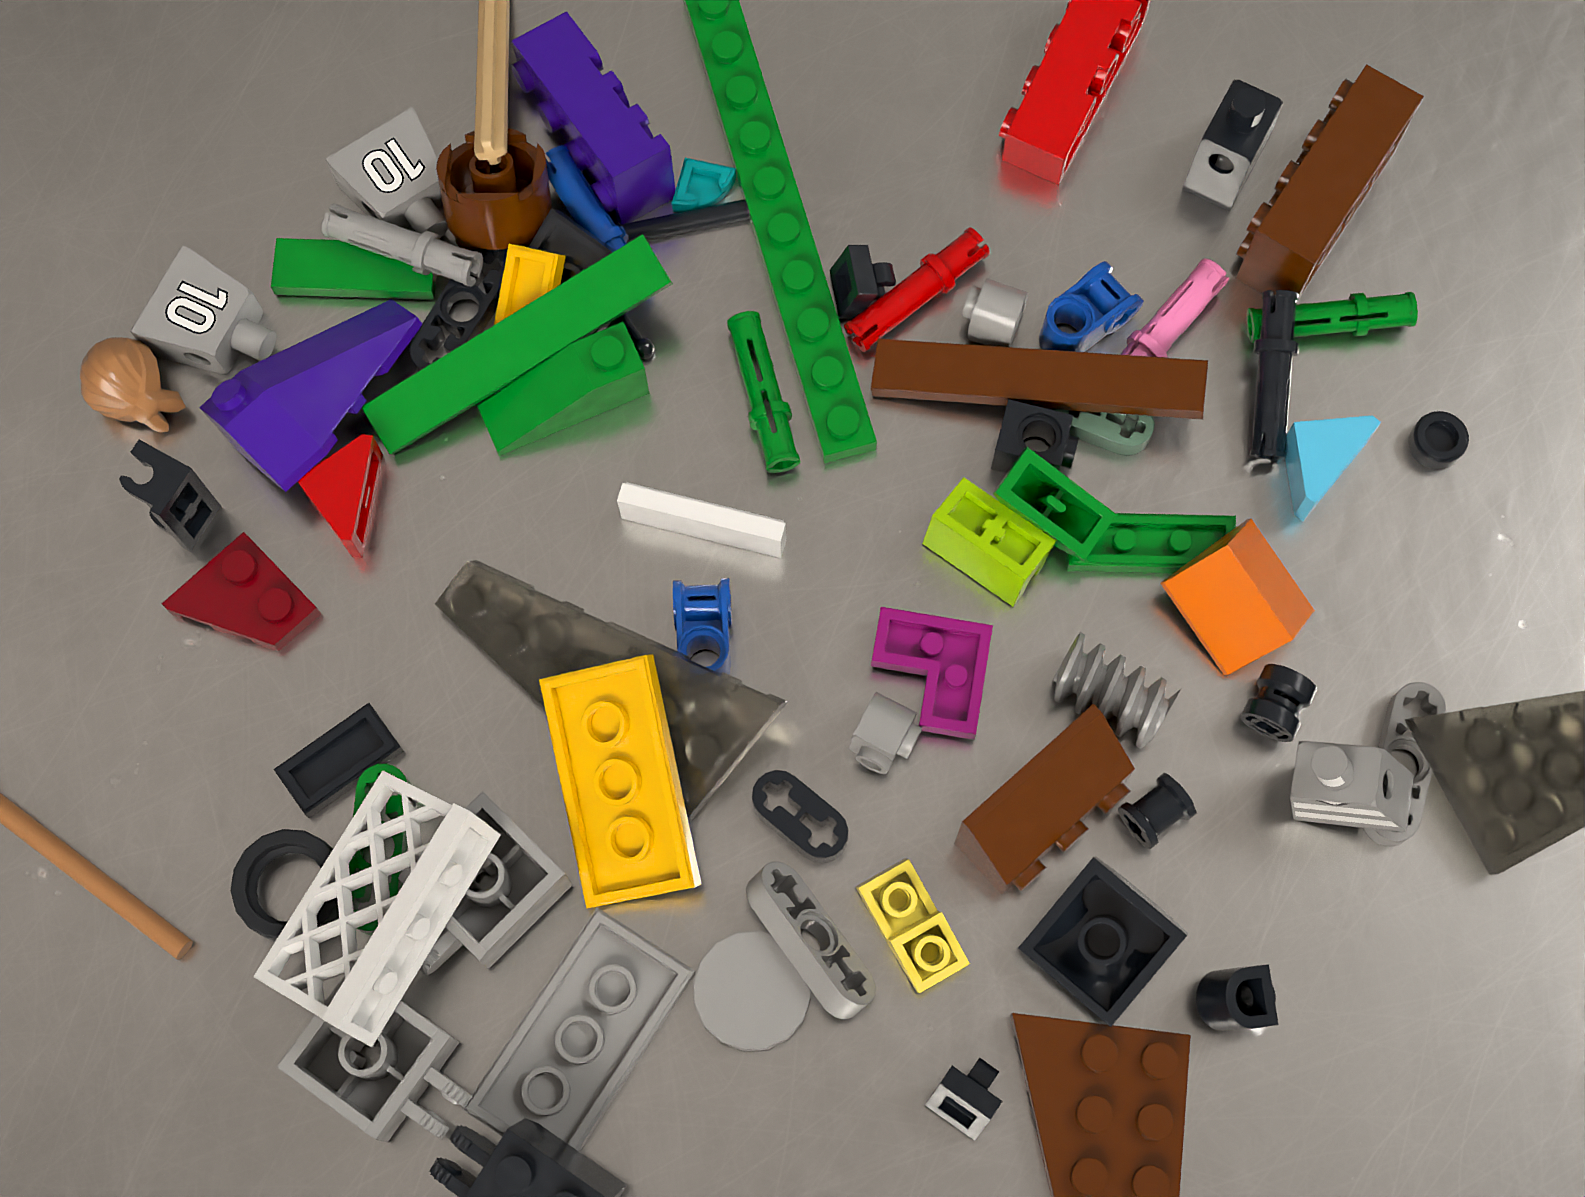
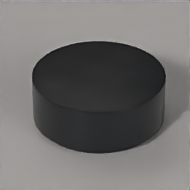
[1409,411,1469,469]

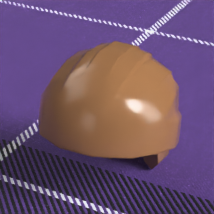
[80,337,186,433]

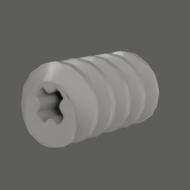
[1051,632,1181,749]

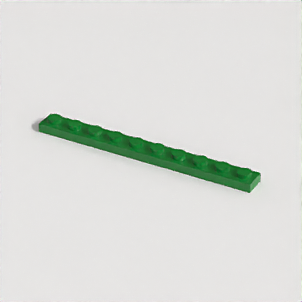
[683,0,877,464]

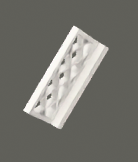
[253,771,501,1047]

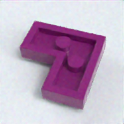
[871,607,993,740]

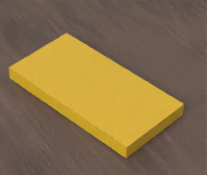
[539,654,702,909]

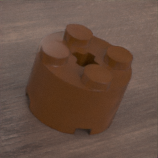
[436,128,552,250]

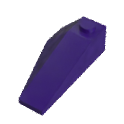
[199,299,423,492]

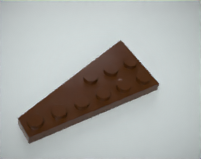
[1010,1013,1191,1197]

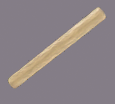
[474,0,510,165]

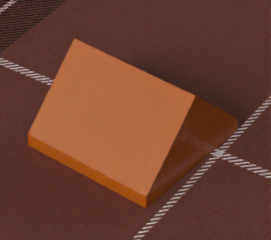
[1160,518,1315,675]

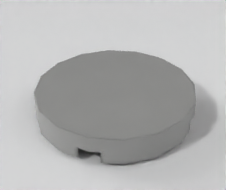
[693,931,811,1051]

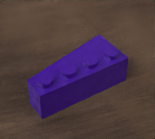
[511,11,676,224]

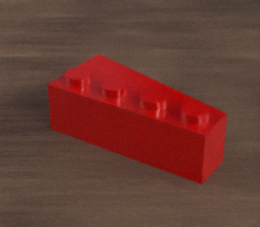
[999,0,1151,185]

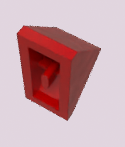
[298,434,383,558]

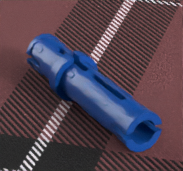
[546,145,628,250]

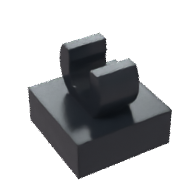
[829,245,896,319]
[925,1057,1003,1141]

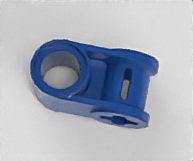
[1039,261,1144,352]
[673,578,732,691]

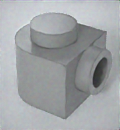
[962,278,1028,347]
[849,692,922,774]

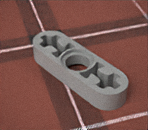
[1364,682,1446,846]
[746,861,876,1019]

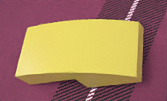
[856,858,970,993]

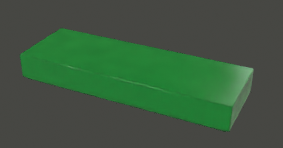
[271,238,437,300]
[1067,513,1236,573]

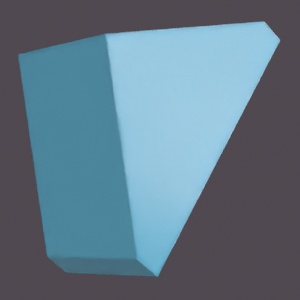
[1285,415,1381,521]

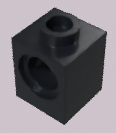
[991,399,1079,473]

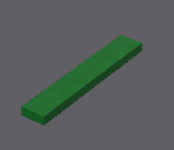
[362,234,673,454]

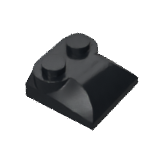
[1018,856,1188,1027]

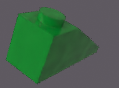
[477,322,650,456]

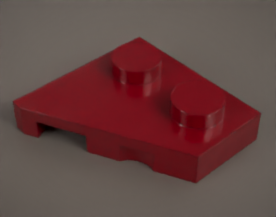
[161,532,321,651]

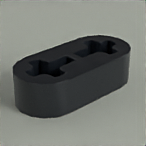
[752,770,849,863]

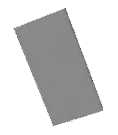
[462,907,696,1152]

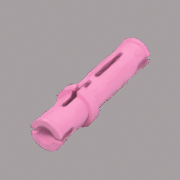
[1120,258,1229,358]

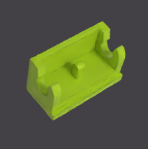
[922,477,1056,607]

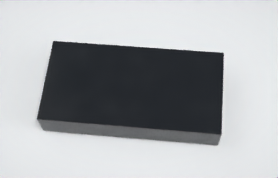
[273,703,404,818]

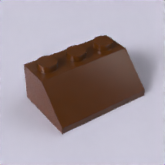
[954,704,1135,895]

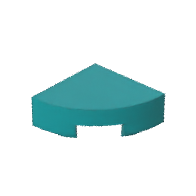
[672,158,737,213]

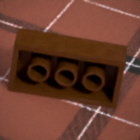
[1236,64,1424,301]

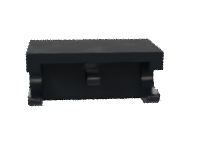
[119,439,221,552]

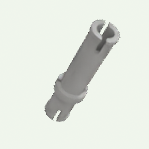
[322,203,483,287]

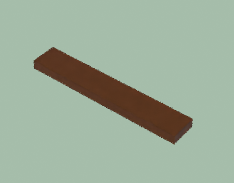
[871,339,1208,420]

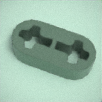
[1051,409,1155,456]

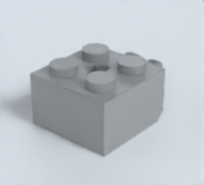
[398,791,572,976]
[277,975,473,1143]

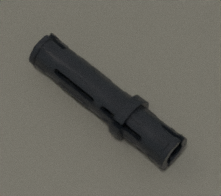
[1250,290,1299,460]

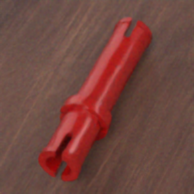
[844,227,990,352]

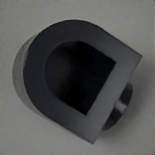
[1196,964,1279,1031]

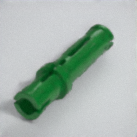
[1246,292,1418,343]
[727,311,801,473]

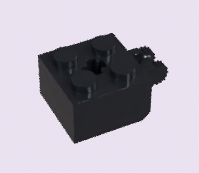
[429,1118,627,1197]

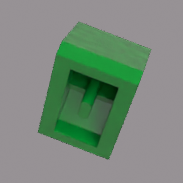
[992,447,1117,561]

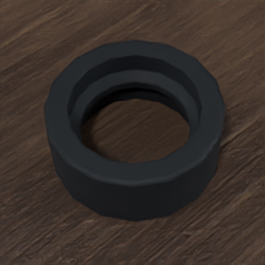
[230,829,339,942]

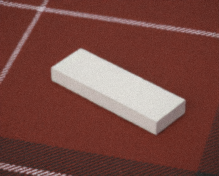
[617,482,786,558]

